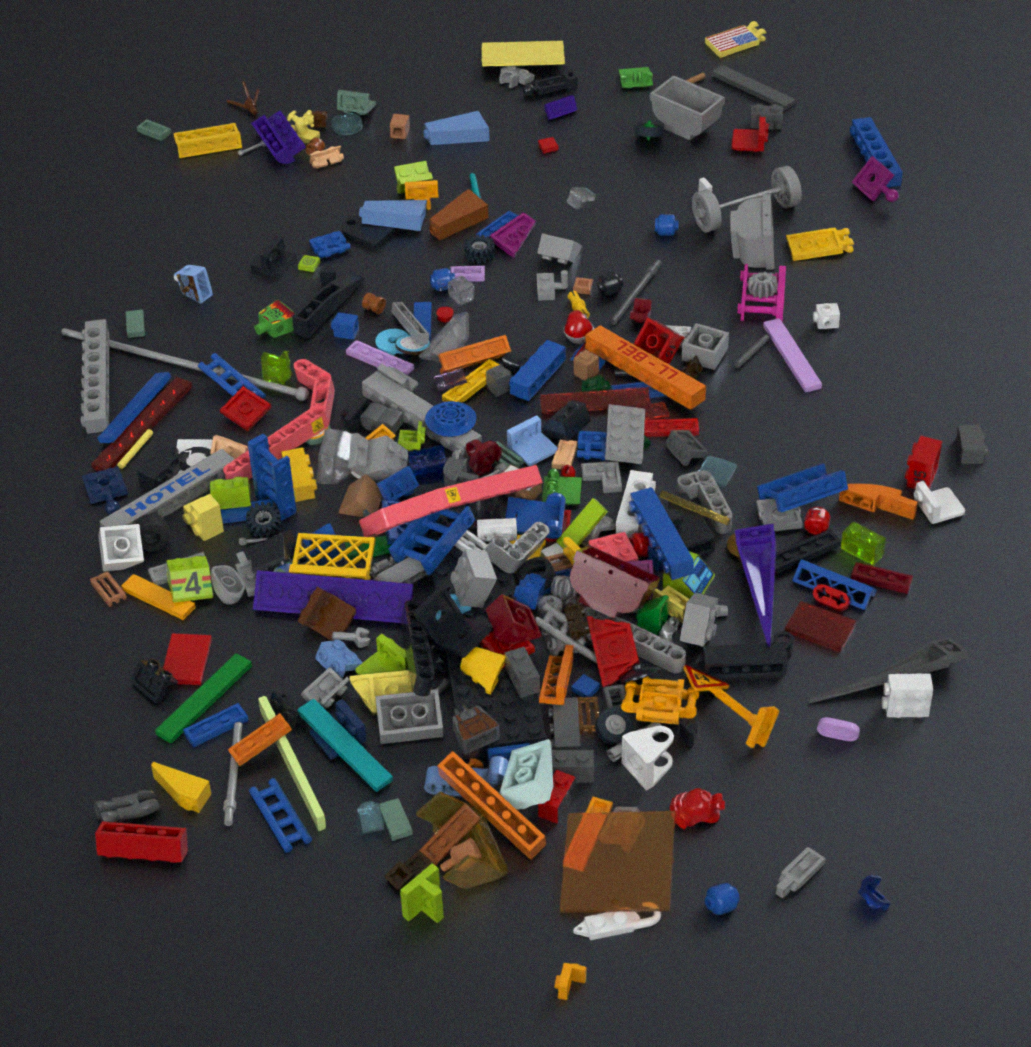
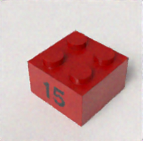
[634,318,684,364]
[905,435,942,489]

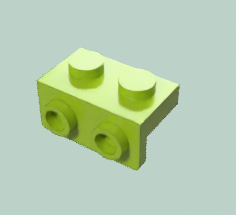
[398,421,426,451]

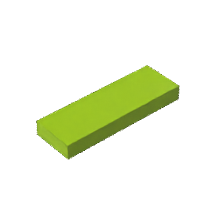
[556,498,608,548]

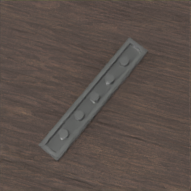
[712,65,795,111]

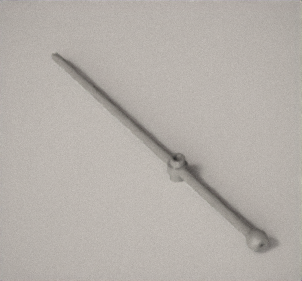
[61,328,309,401]

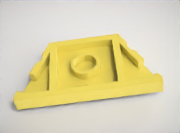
[350,670,413,715]

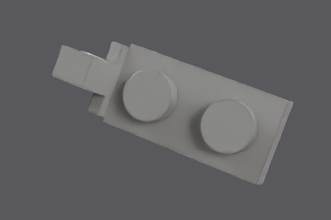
[235,551,257,597]
[775,847,826,899]

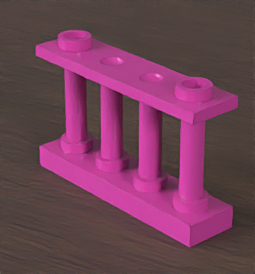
[737,264,786,321]

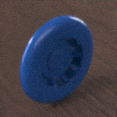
[425,401,477,437]

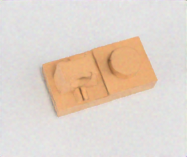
[210,435,248,459]

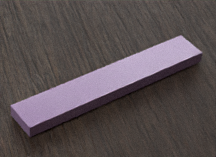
[763,318,822,393]

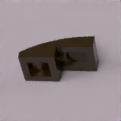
[384,850,432,891]

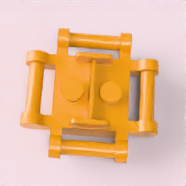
[621,676,699,725]

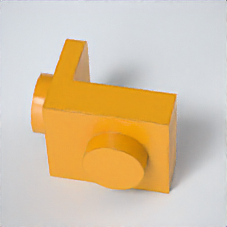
[555,963,586,1000]

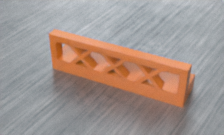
[438,335,511,375]
[539,644,574,705]

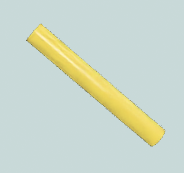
[117,429,153,469]

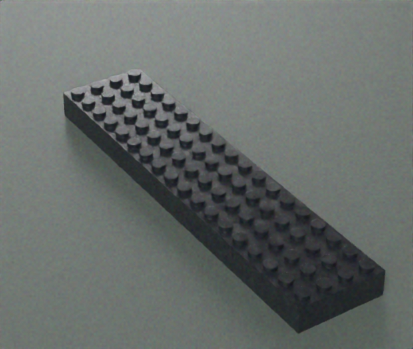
[418,478,546,764]

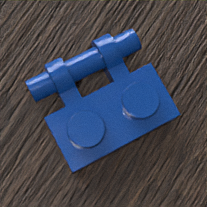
[309,231,351,258]
[577,431,607,461]

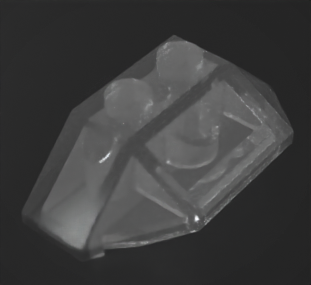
[419,312,469,362]
[317,429,352,485]

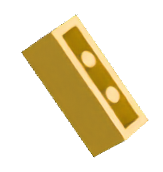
[281,447,317,502]

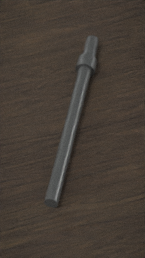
[610,259,662,325]

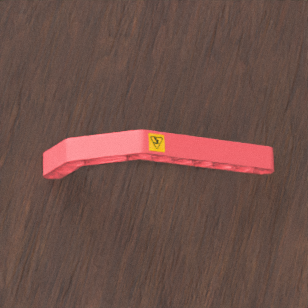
[223,359,335,480]
[359,465,543,537]

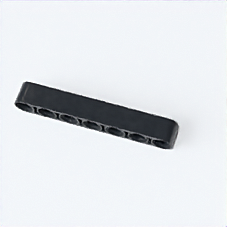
[401,600,435,697]

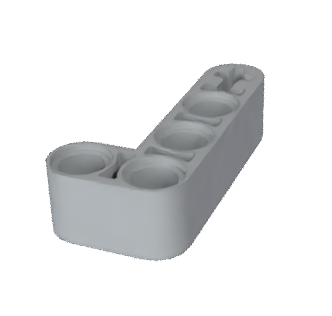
[677,470,732,534]
[485,522,550,573]

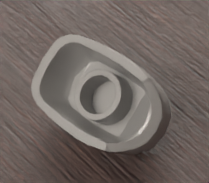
[210,565,245,605]

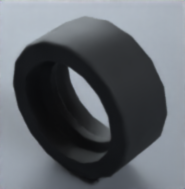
[516,557,556,591]

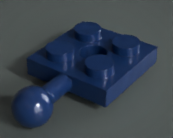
[82,467,128,515]

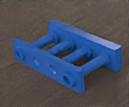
[247,434,296,521]
[757,463,848,513]
[388,506,475,575]

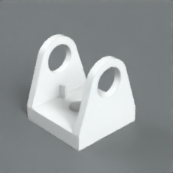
[622,726,674,791]

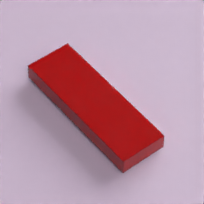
[644,418,699,437]

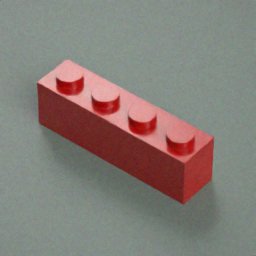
[95,821,188,863]

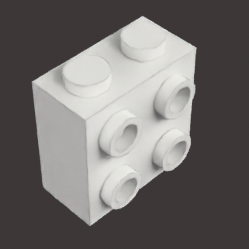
[882,673,933,718]

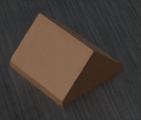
[339,474,383,517]

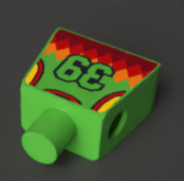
[254,299,295,338]

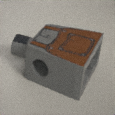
[452,704,500,755]

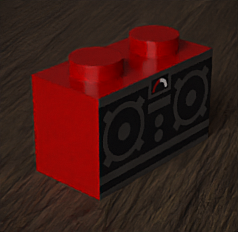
[538,770,576,824]

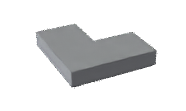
[581,461,622,493]

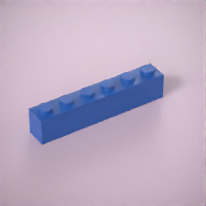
[628,487,694,580]

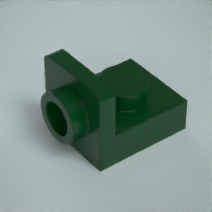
[582,374,611,399]

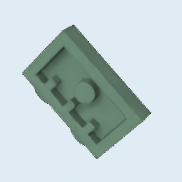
[337,90,376,115]

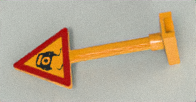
[683,665,780,748]

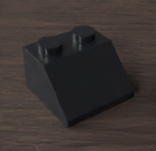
[541,400,591,441]

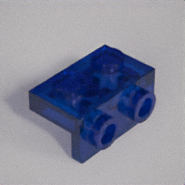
[408,445,447,477]

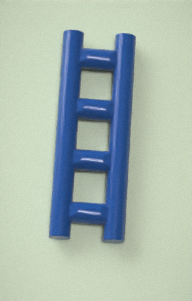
[198,353,266,399]
[249,778,312,853]

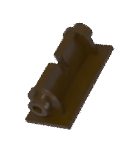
[681,355,703,380]
[564,597,590,642]

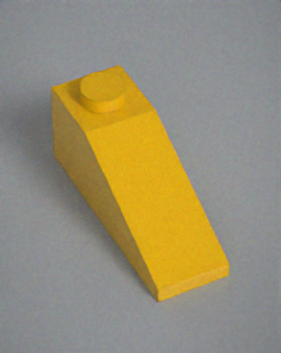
[151,762,211,813]

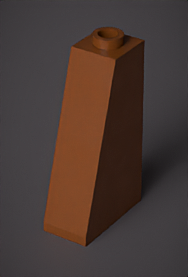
[429,189,489,240]

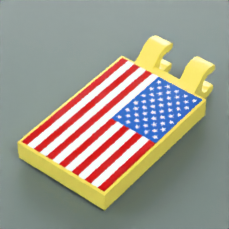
[705,21,766,58]

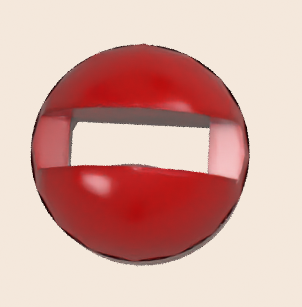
[561,464,576,477]

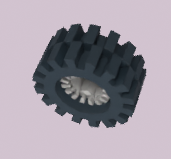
[464,235,495,264]
[246,502,281,538]

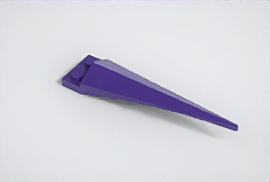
[735,524,777,647]

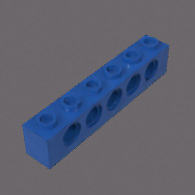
[850,117,903,188]

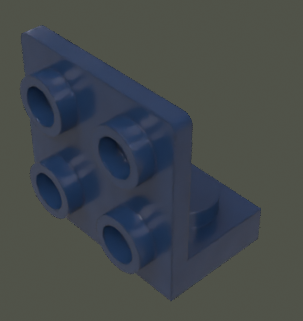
[309,699,366,760]

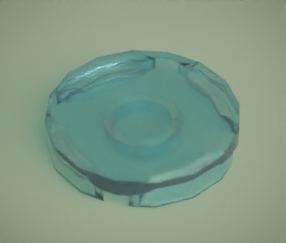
[331,113,363,135]

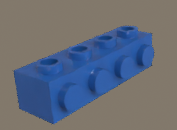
[509,340,566,401]

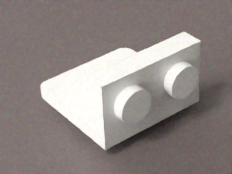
[914,481,965,524]

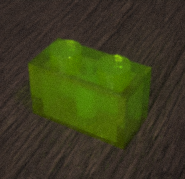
[841,521,886,565]

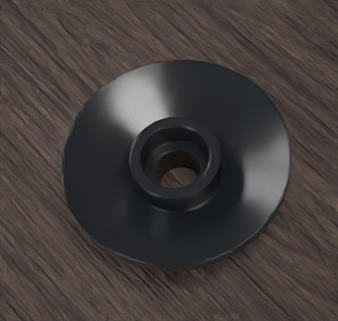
[621,663,661,682]

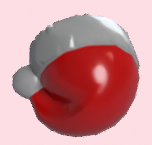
[563,310,595,344]

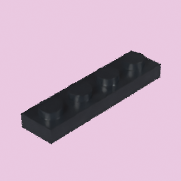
[775,529,842,574]

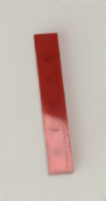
[540,387,650,414]

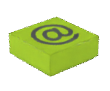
[298,255,320,272]

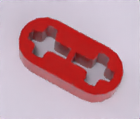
[813,584,850,611]

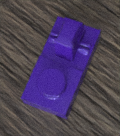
[544,95,577,120]

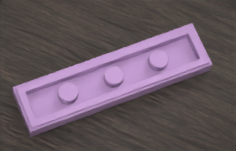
[346,340,414,375]

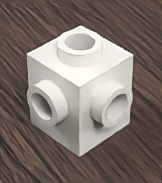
[813,303,840,329]

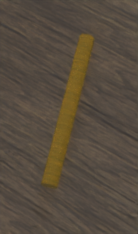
[660,490,731,526]

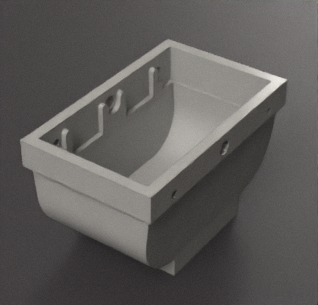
[650,75,725,140]
[730,194,775,270]

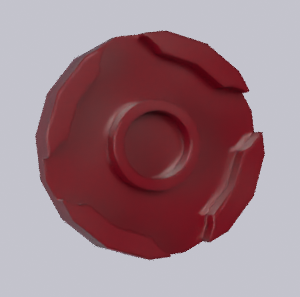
[466,439,502,475]

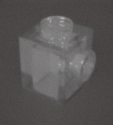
[448,276,475,306]

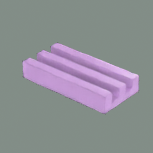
[451,266,485,282]

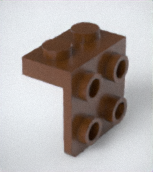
[297,587,357,641]

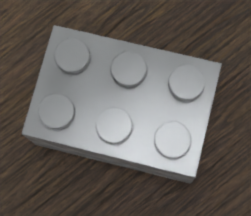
[375,689,443,744]

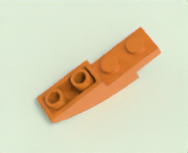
[839,484,918,520]

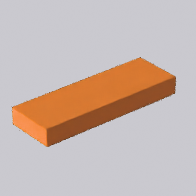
[228,713,292,766]

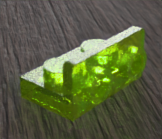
[261,350,292,385]

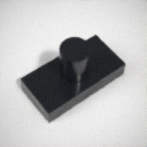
[341,397,370,434]

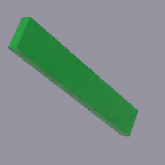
[155,653,252,744]

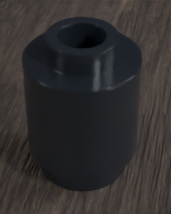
[502,352,528,373]

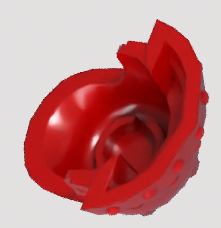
[669,788,725,830]

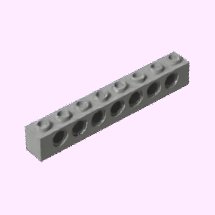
[81,319,109,434]

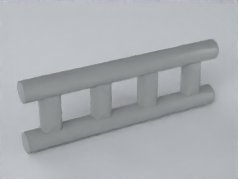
[535,603,597,664]

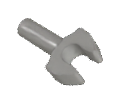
[332,627,370,648]

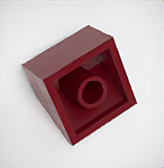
[486,594,542,645]

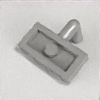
[536,270,568,301]

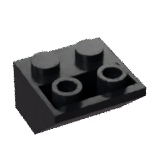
[251,529,296,573]

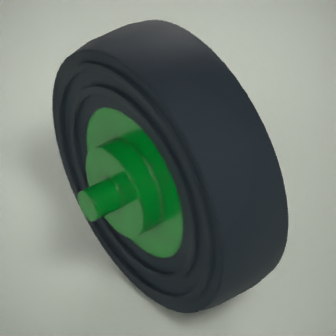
[635,120,663,140]

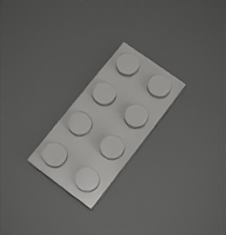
[605,404,645,464]

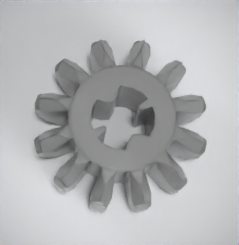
[748,271,778,299]
[551,575,581,600]

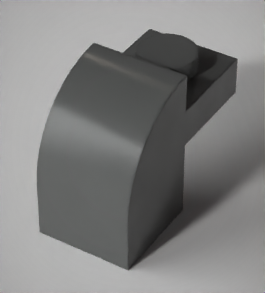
[443,457,479,487]

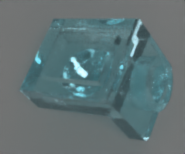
[357,801,384,834]

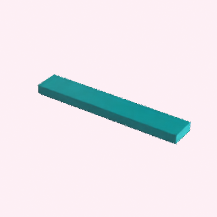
[297,698,393,792]

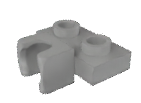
[499,66,534,88]

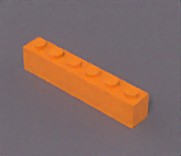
[437,751,546,860]

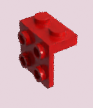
[732,117,769,152]

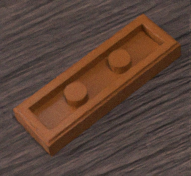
[419,803,482,866]

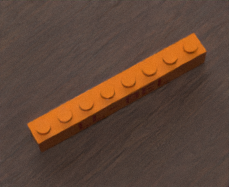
[585,326,706,410]

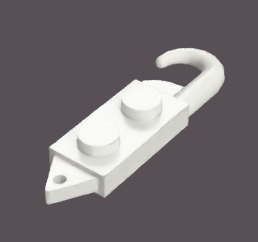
[573,903,661,940]

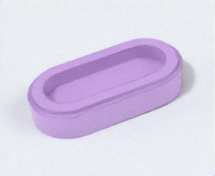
[817,717,860,741]

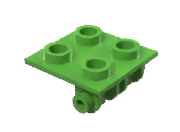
[619,67,653,88]
[542,468,582,505]

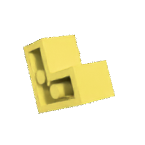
[183,494,224,541]

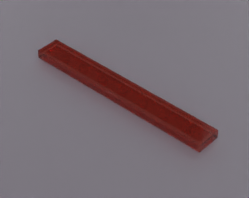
[91,377,192,471]

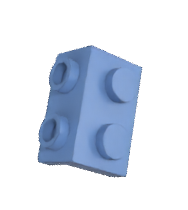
[315,640,363,679]

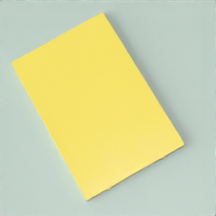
[481,41,565,66]

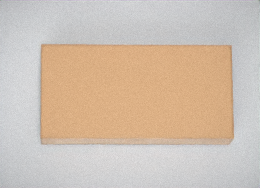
[552,439,578,470]

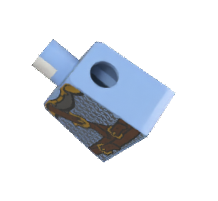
[174,265,213,303]

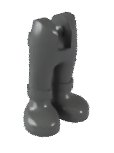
[94,790,160,822]

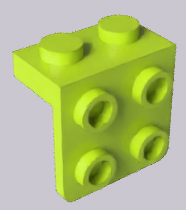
[356,634,409,675]

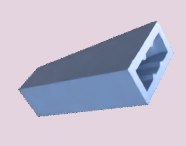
[423,111,489,145]
[359,200,427,231]

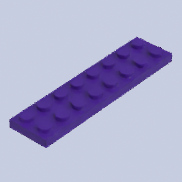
[253,570,414,623]

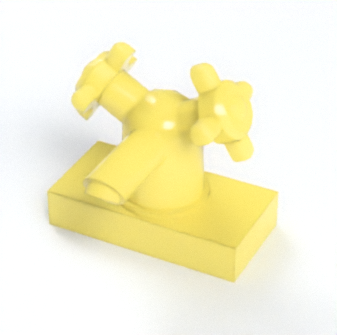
[287,110,320,144]

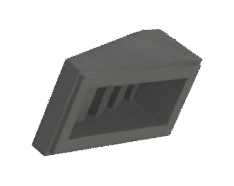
[602,684,633,721]

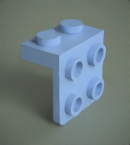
[507,415,558,466]

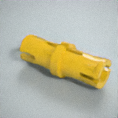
[567,291,590,319]

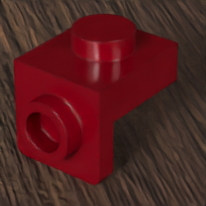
[630,298,652,323]

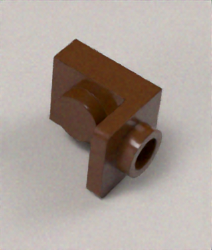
[310,111,328,128]

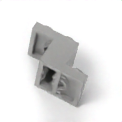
[348,433,408,482]

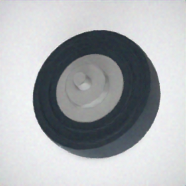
[595,707,633,745]

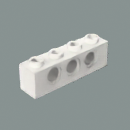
[616,470,656,538]

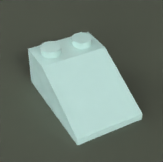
[500,739,553,810]

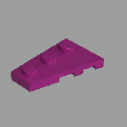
[490,212,536,258]

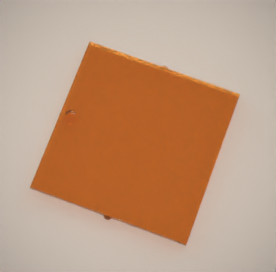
[560,811,675,913]

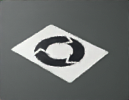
[174,439,212,477]

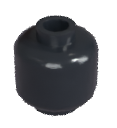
[597,271,624,296]

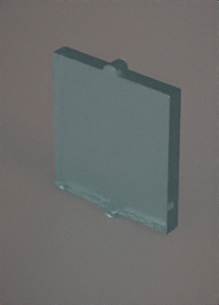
[699,455,737,487]

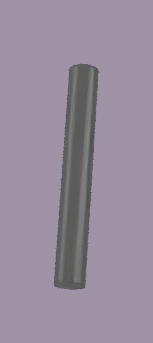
[734,334,770,368]

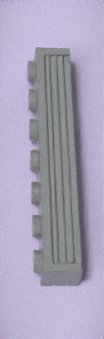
[391,302,429,345]

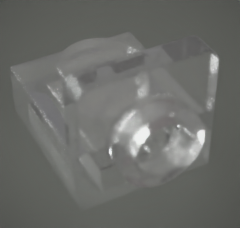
[567,187,596,209]

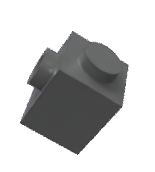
[486,364,512,397]

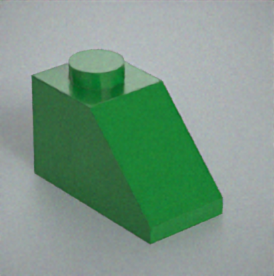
[636,595,669,636]

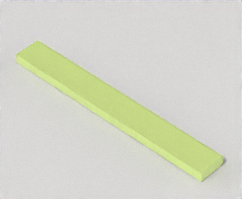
[258,696,326,831]

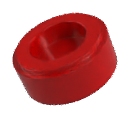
[436,307,454,322]

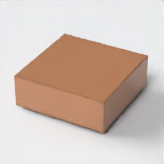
[573,277,593,295]

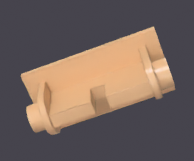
[309,146,344,169]

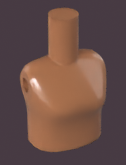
[440,838,481,872]

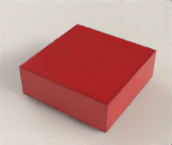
[538,137,558,154]

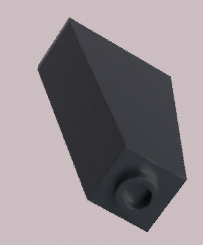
[668,492,715,555]

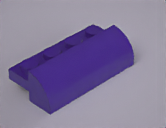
[251,111,306,164]

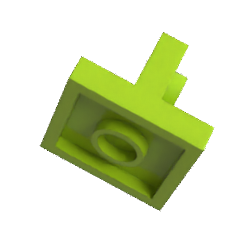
[394,161,433,194]
[400,863,444,923]

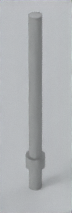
[223,722,243,826]

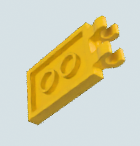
[786,227,854,261]

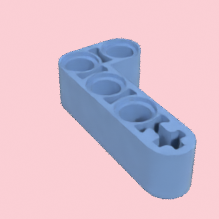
[424,756,508,796]

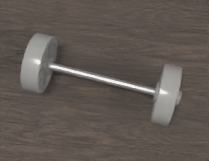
[692,165,802,233]

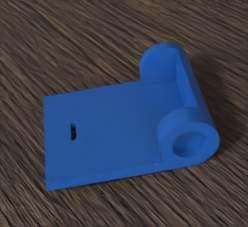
[505,493,566,539]

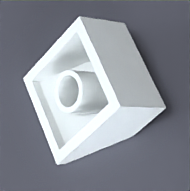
[98,524,144,572]

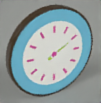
[395,334,431,356]

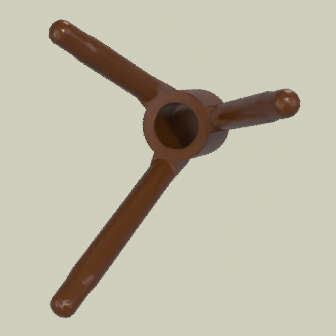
[226,81,260,115]

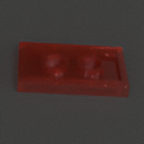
[785,601,856,652]

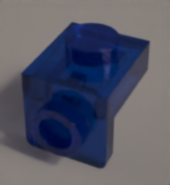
[858,875,891,910]

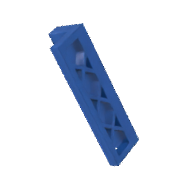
[792,559,877,610]

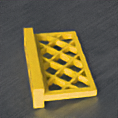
[173,123,242,158]
[289,533,376,580]

